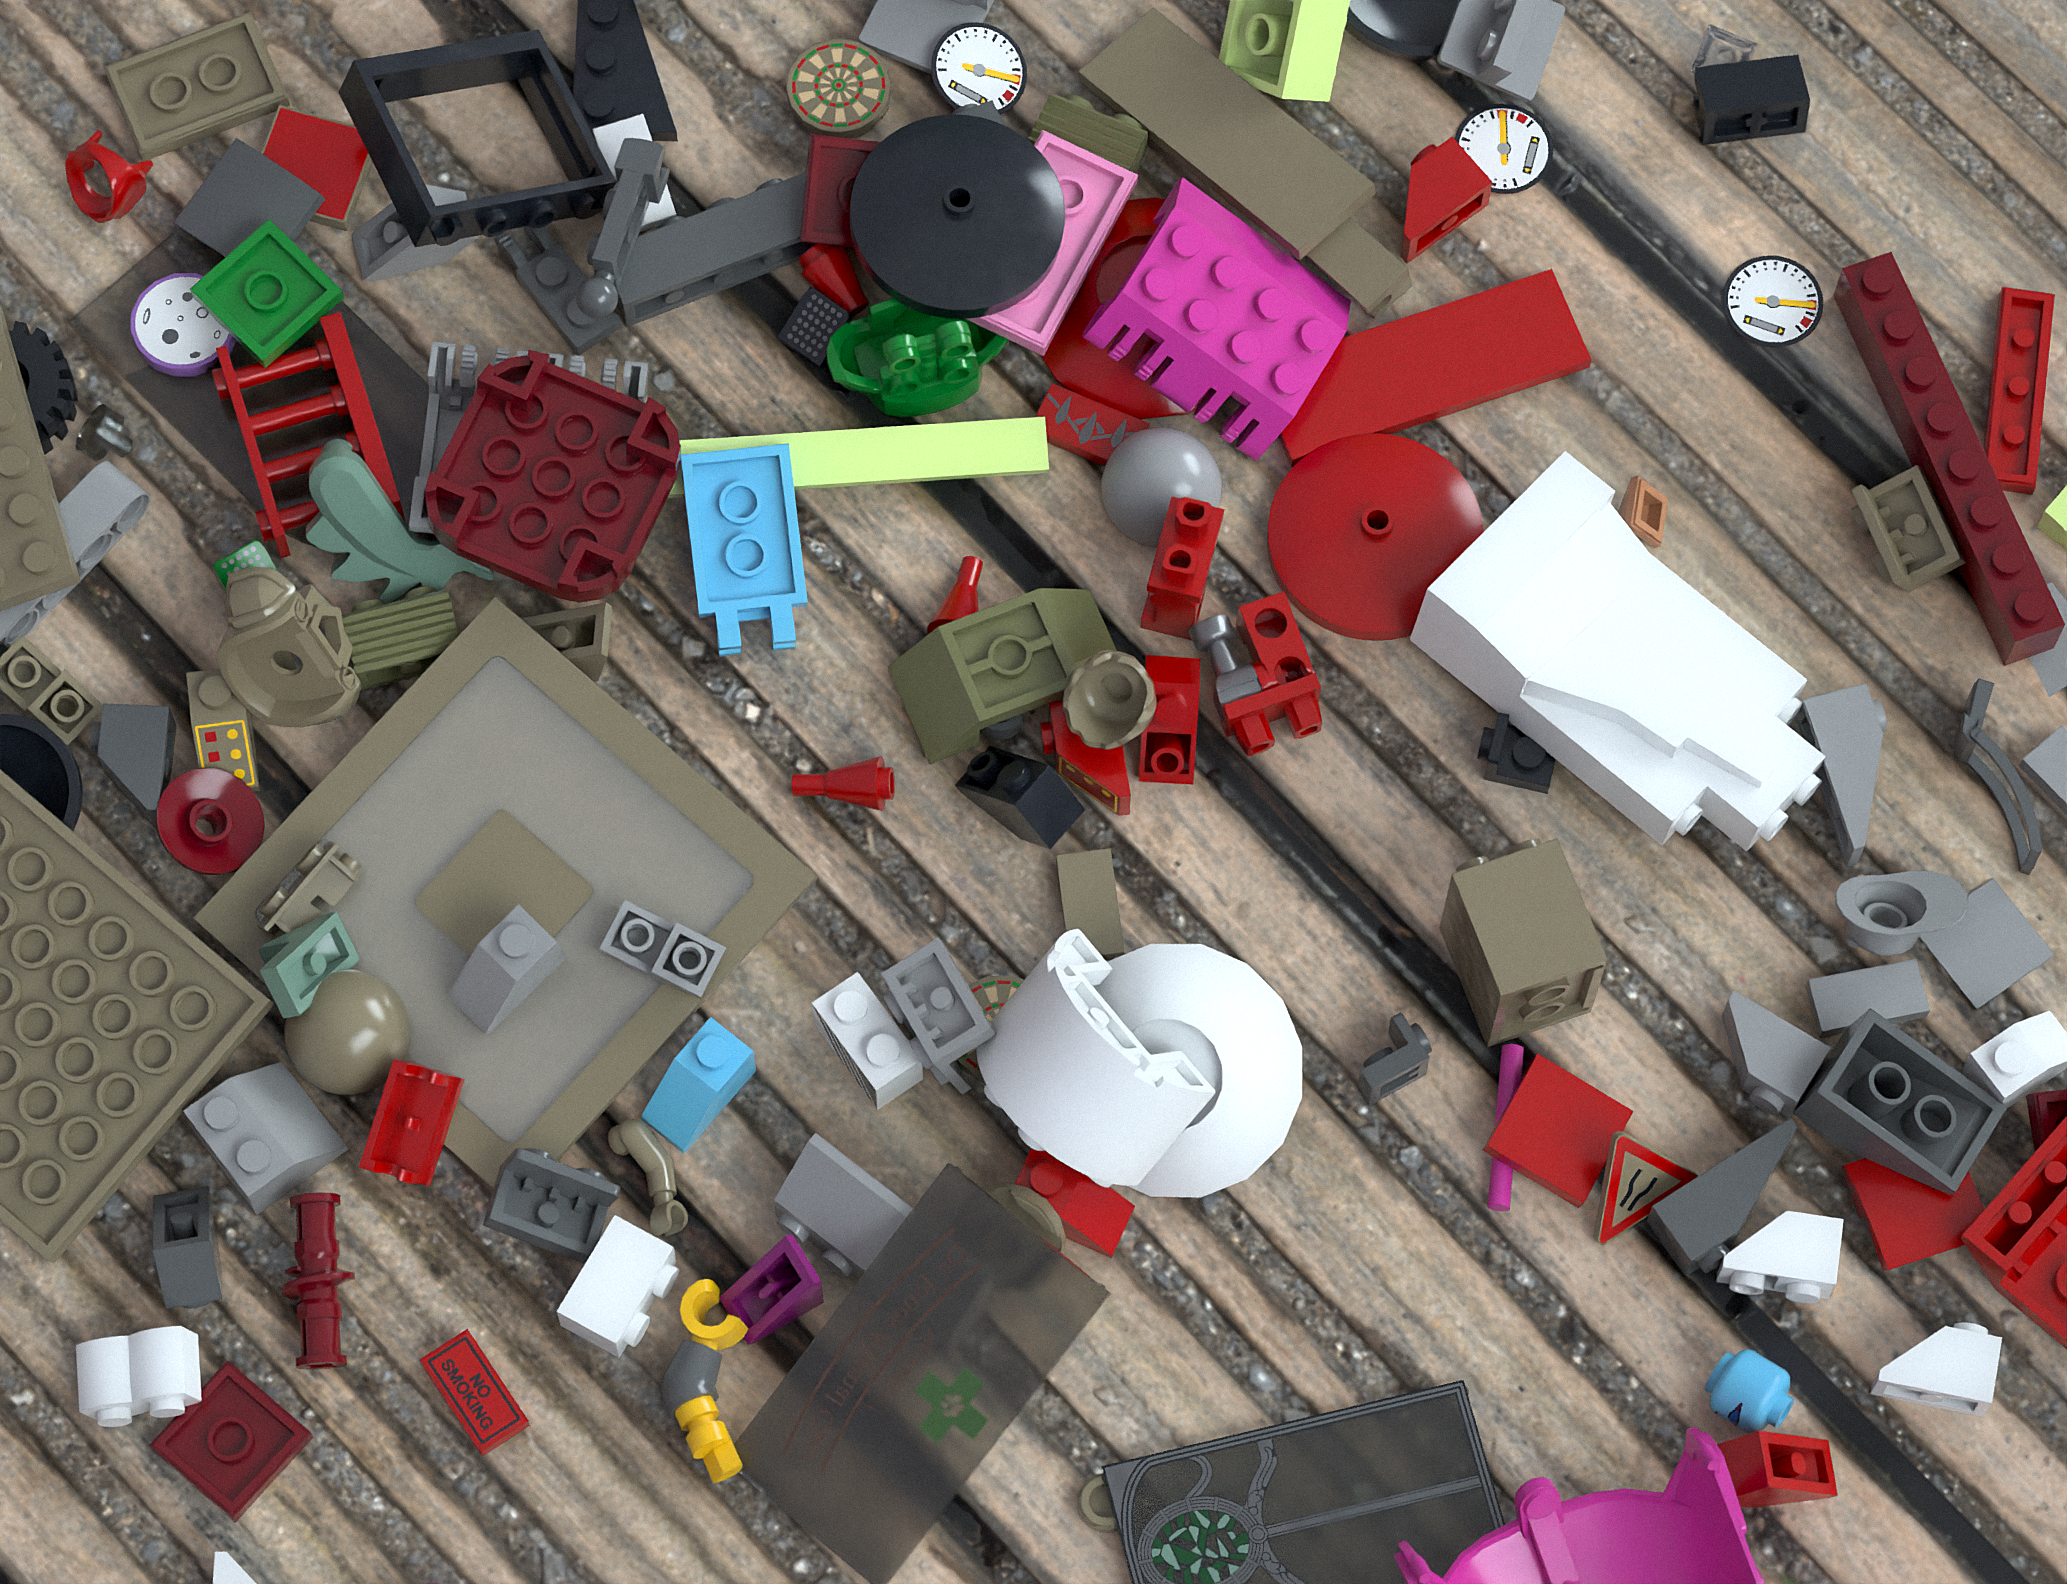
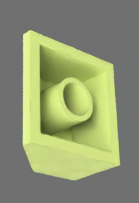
[1219,0,1350,102]

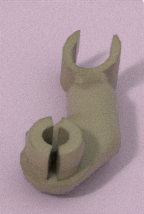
[608,1119,688,1237]

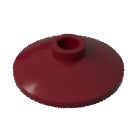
[155,768,265,875]

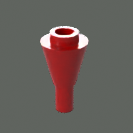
[927,556,983,634]
[791,756,895,811]

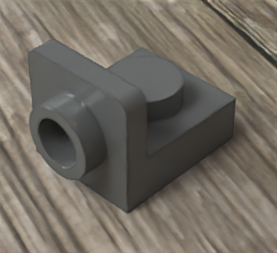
[1358,1012,1432,1106]

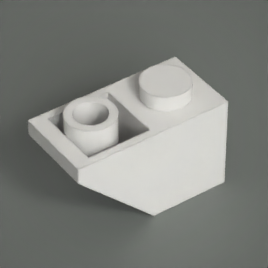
[1716,1211,1844,1303]

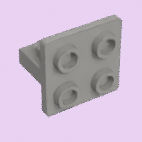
[1437,0,1565,102]

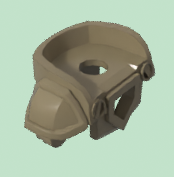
[217,567,361,728]

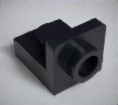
[1477,712,1556,794]

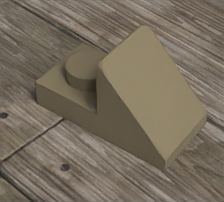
[521,602,612,682]

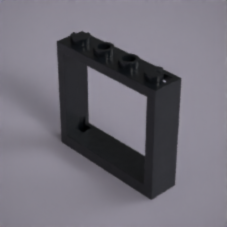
[338,29,617,247]

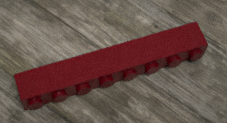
[1833,252,2065,666]

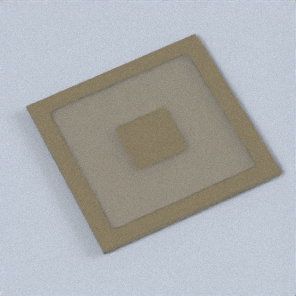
[193,596,818,1189]

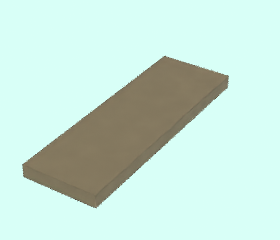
[1078,7,1376,260]

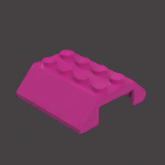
[1082,177,1351,461]

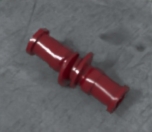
[281,1192,355,1370]

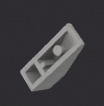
[1796,683,1887,867]

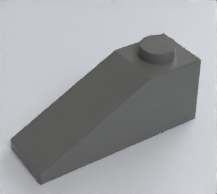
[1647,1118,1797,1277]

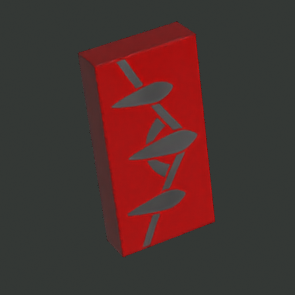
[1035,383,1150,466]

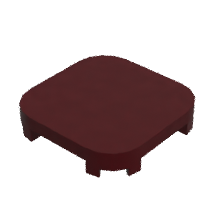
[425,350,681,603]

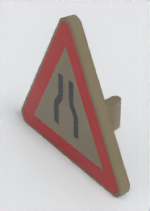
[1593,1131,1698,1245]

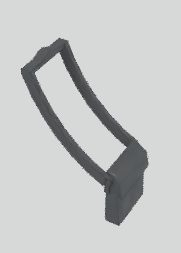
[1954,678,2042,875]

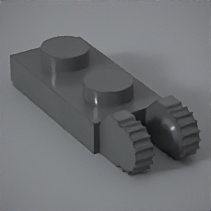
[495,226,621,356]

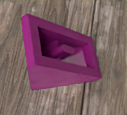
[719,1234,824,1345]

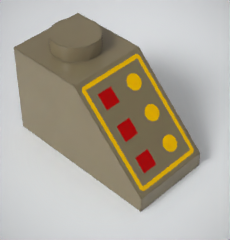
[186,668,260,792]

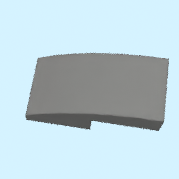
[598,899,726,998]

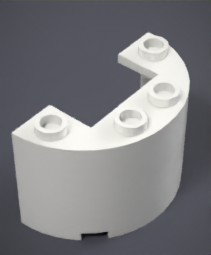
[976,928,1216,1187]

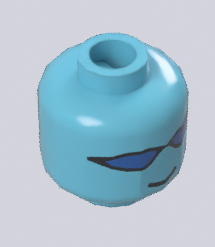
[1705,1349,1794,1434]

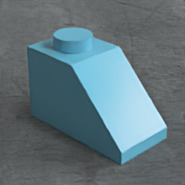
[641,1017,756,1154]

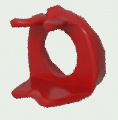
[65,130,153,223]

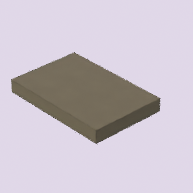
[103,11,290,161]

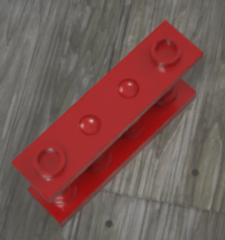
[211,312,405,559]

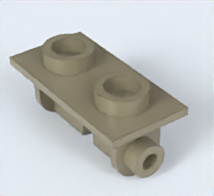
[257,841,362,939]

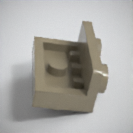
[1851,465,1966,593]

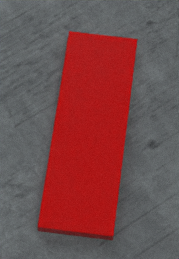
[1279,269,1591,467]

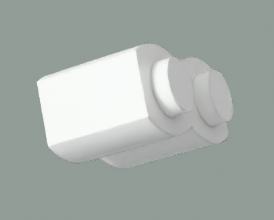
[76,1326,202,1427]

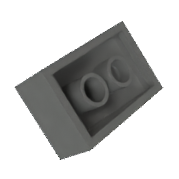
[1793,1008,2007,1195]

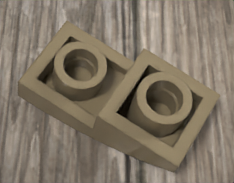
[0,635,103,746]

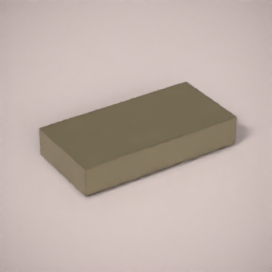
[1056,848,1125,960]

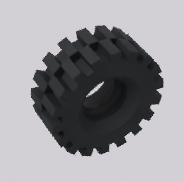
[8,321,78,455]

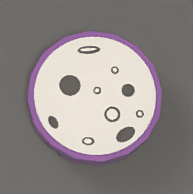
[131,273,237,377]

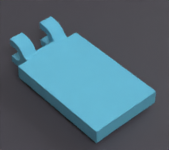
[681,443,808,657]

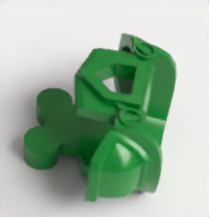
[827,298,1009,417]

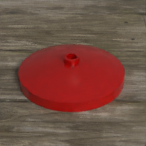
[1267,433,1484,641]

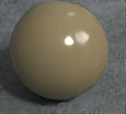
[284,969,411,1095]

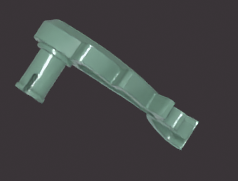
[306,439,494,604]

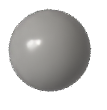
[1101,427,1222,548]

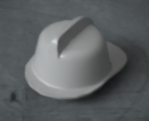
[1835,871,1969,956]

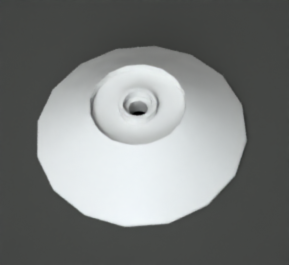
[1092,943,1302,1198]

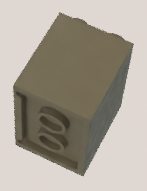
[1439,838,1608,1047]

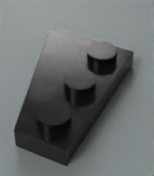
[573,0,678,142]

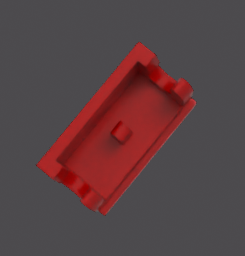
[359,1059,464,1186]

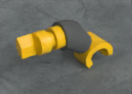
[662,1279,748,1484]

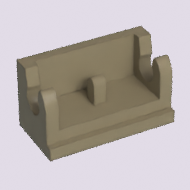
[1305,217,1412,319]

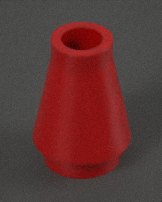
[798,244,870,317]

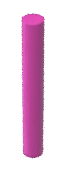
[1488,1044,1524,1211]

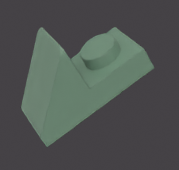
[259,911,360,1018]

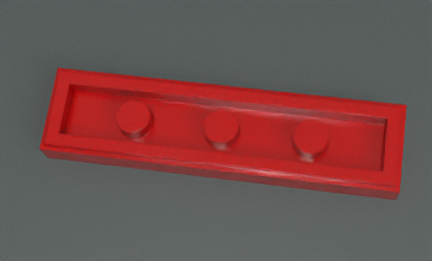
[1983,287,2055,495]

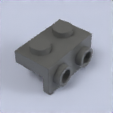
[483,1148,621,1264]

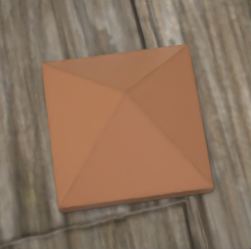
[1618,476,1668,548]

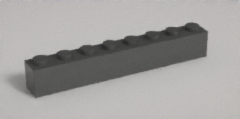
[617,100,1005,327]

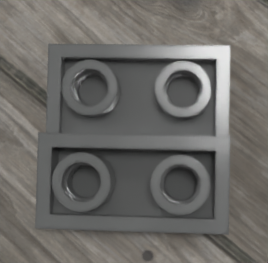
[173,138,325,259]

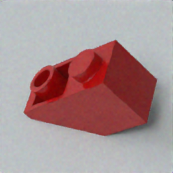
[1139,655,1201,785]

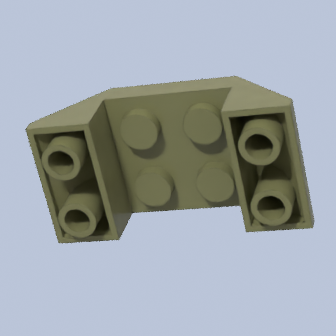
[888,588,1117,764]

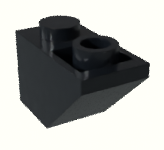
[955,746,1086,849]

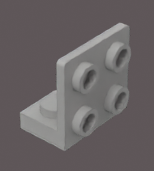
[859,0,994,74]
[881,938,996,1094]

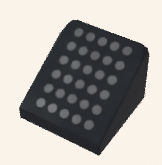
[778,287,852,369]

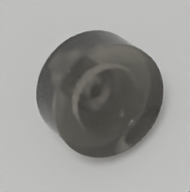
[75,404,133,461]

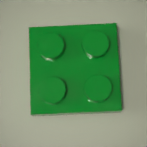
[190,219,344,368]

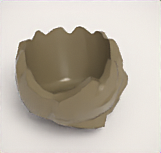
[1063,650,1157,750]

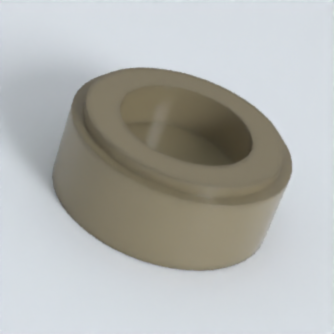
[1077,1473,1135,1533]

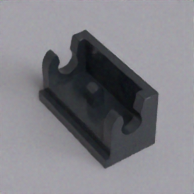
[1693,54,1810,145]

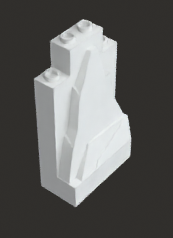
[1410,451,1826,851]

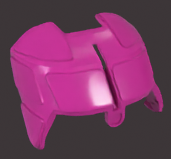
[1393,1427,1765,1584]

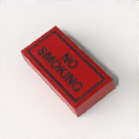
[420,1329,530,1457]

